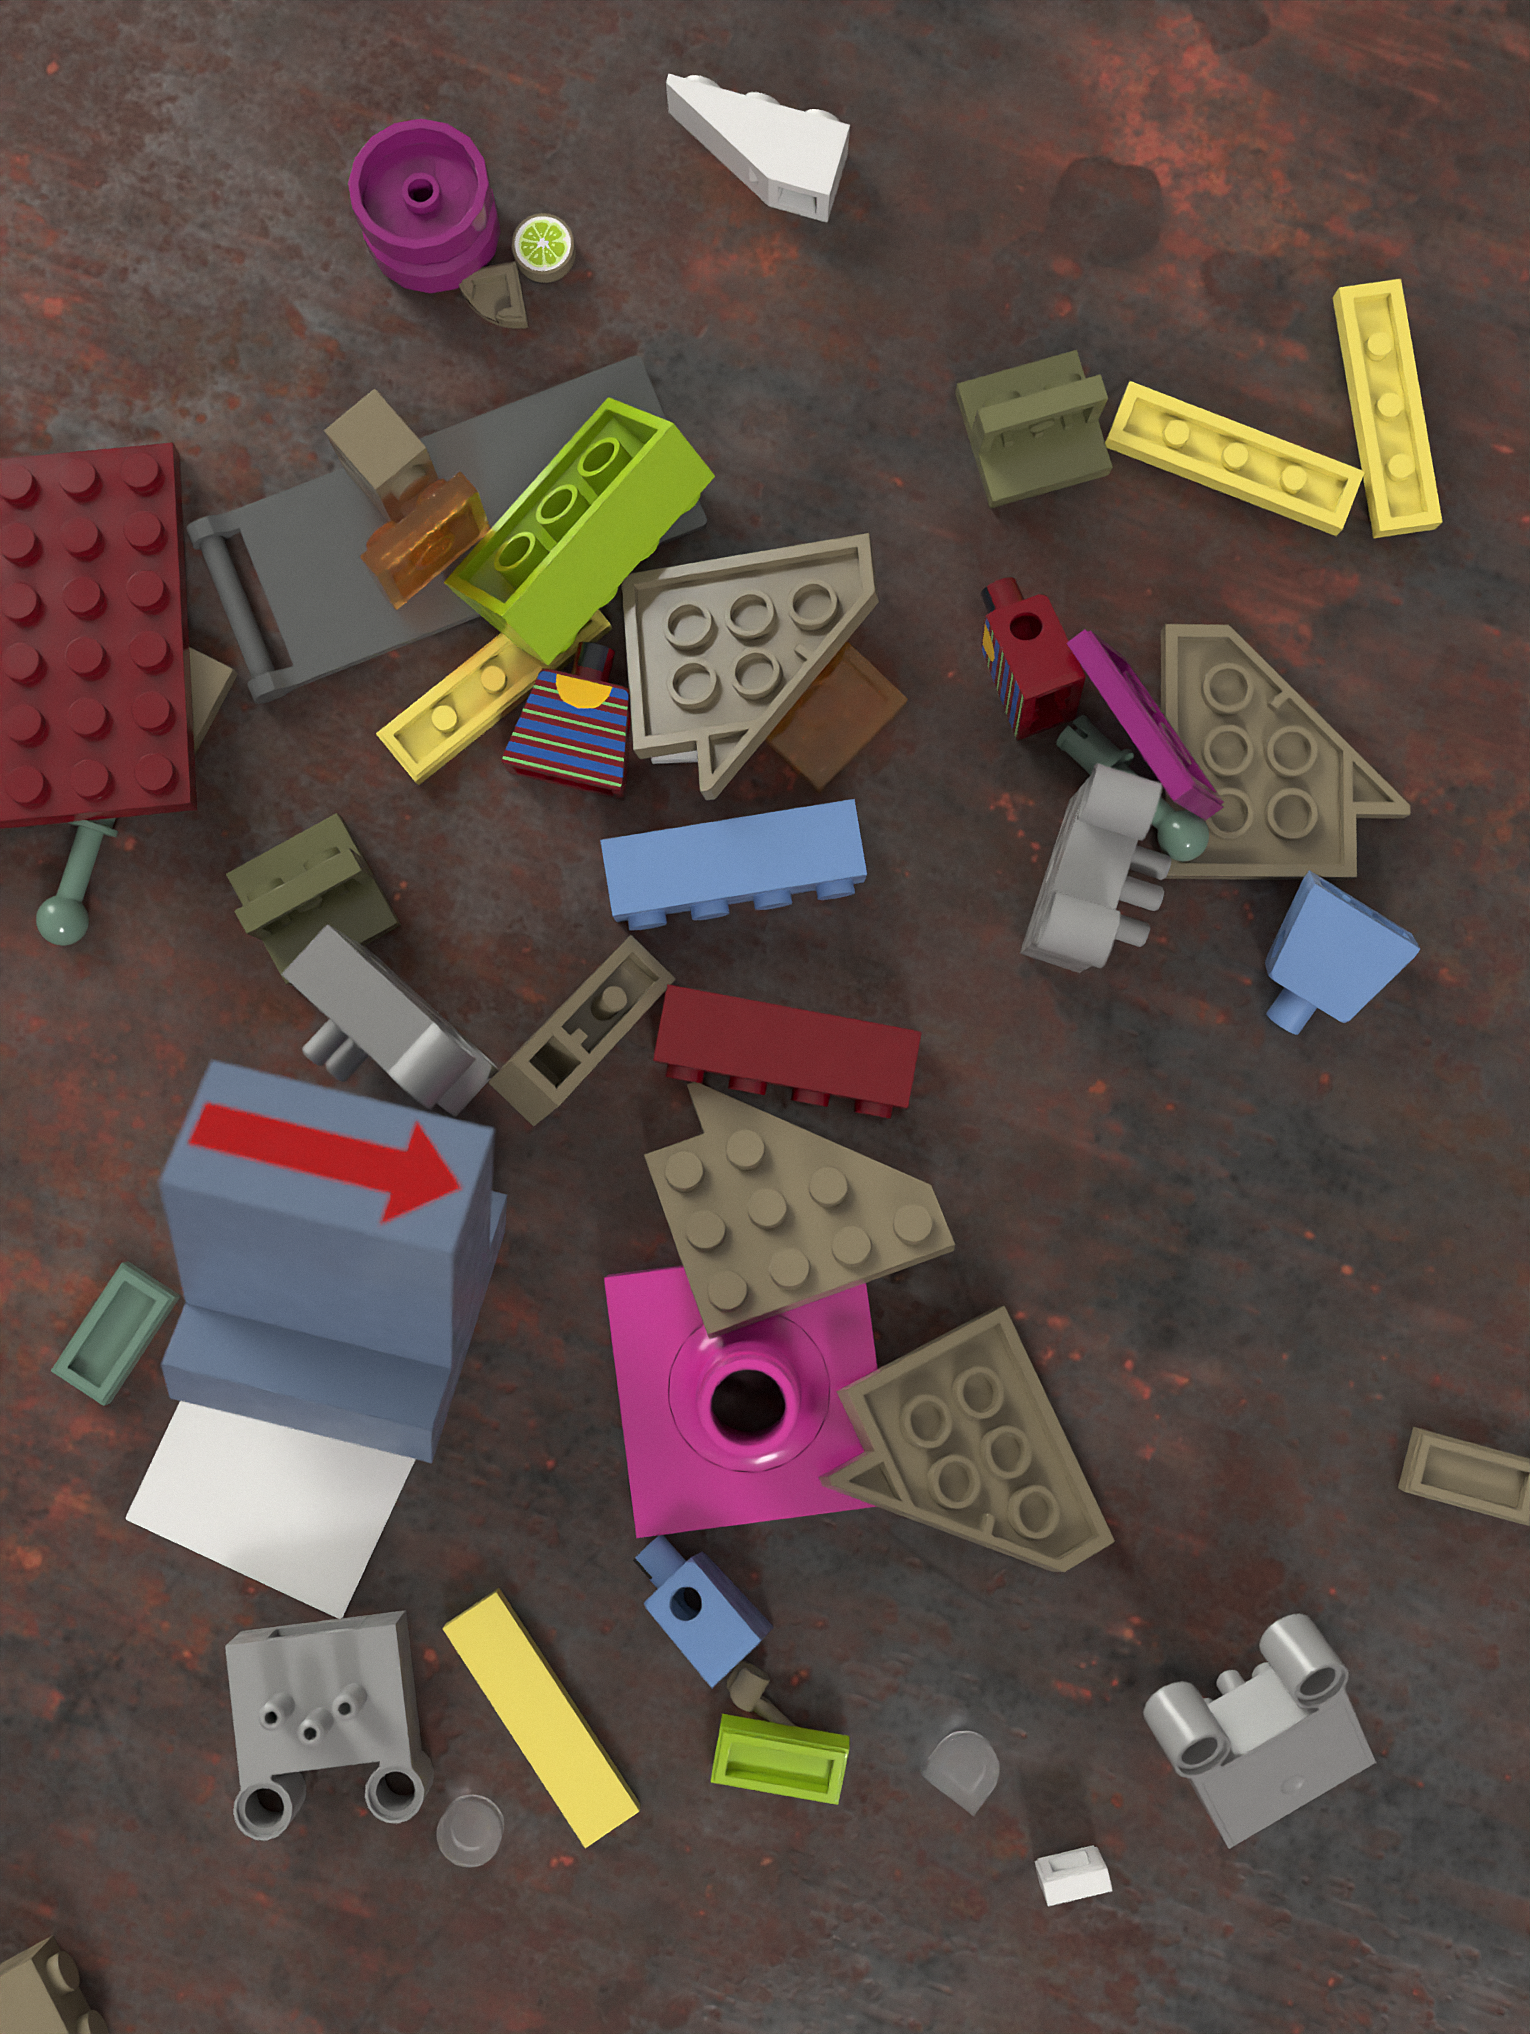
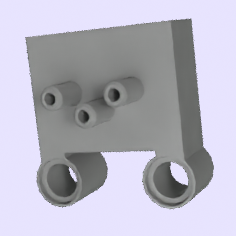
[1020,763,1172,973]
[282,924,499,1117]
[225,1610,434,1840]
[1143,1614,1376,1849]

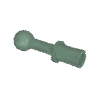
[1056,715,1210,862]
[36,818,118,946]

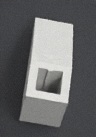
[666,74,850,222]

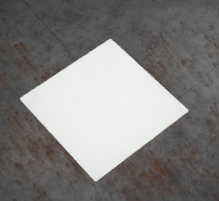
[126,1401,416,1619]

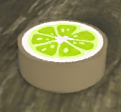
[512,213,576,283]

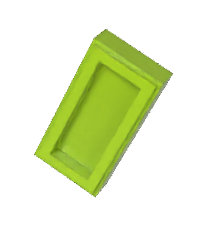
[710,1714,850,1805]

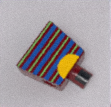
[981,577,1086,741]
[502,642,631,801]

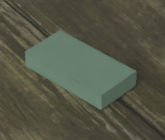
[51,1261,181,1406]

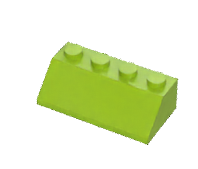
[444,397,715,666]

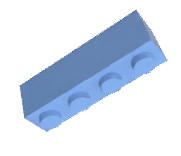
[600,799,867,930]

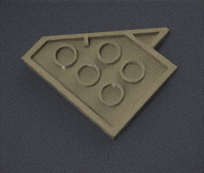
[622,533,879,800]
[1161,624,1410,880]
[644,1082,955,1340]
[818,1306,1115,1572]

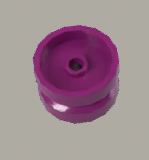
[348,118,501,293]

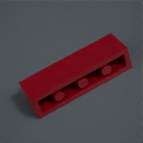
[653,984,922,1119]

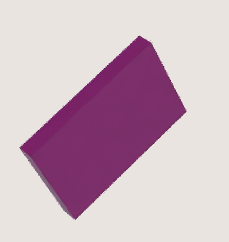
[1067,629,1224,821]

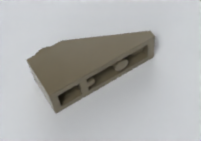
[488,935,676,1126]

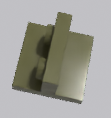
[955,350,1113,509]
[226,813,401,986]

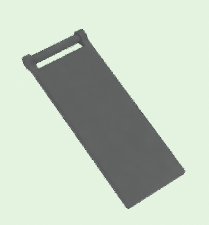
[186,356,707,704]

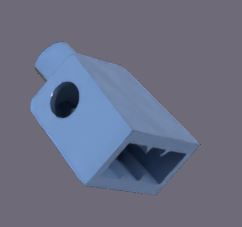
[1265,870,1420,1035]
[633,1535,774,1687]

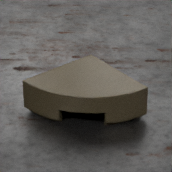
[459,261,529,328]

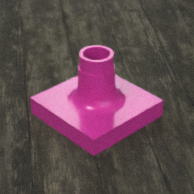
[604,1265,877,1538]

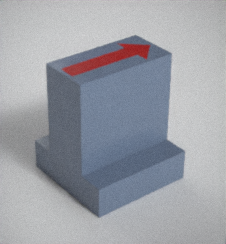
[159,1060,507,1463]

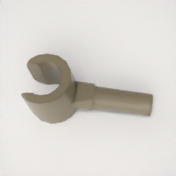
[727,1660,795,1726]

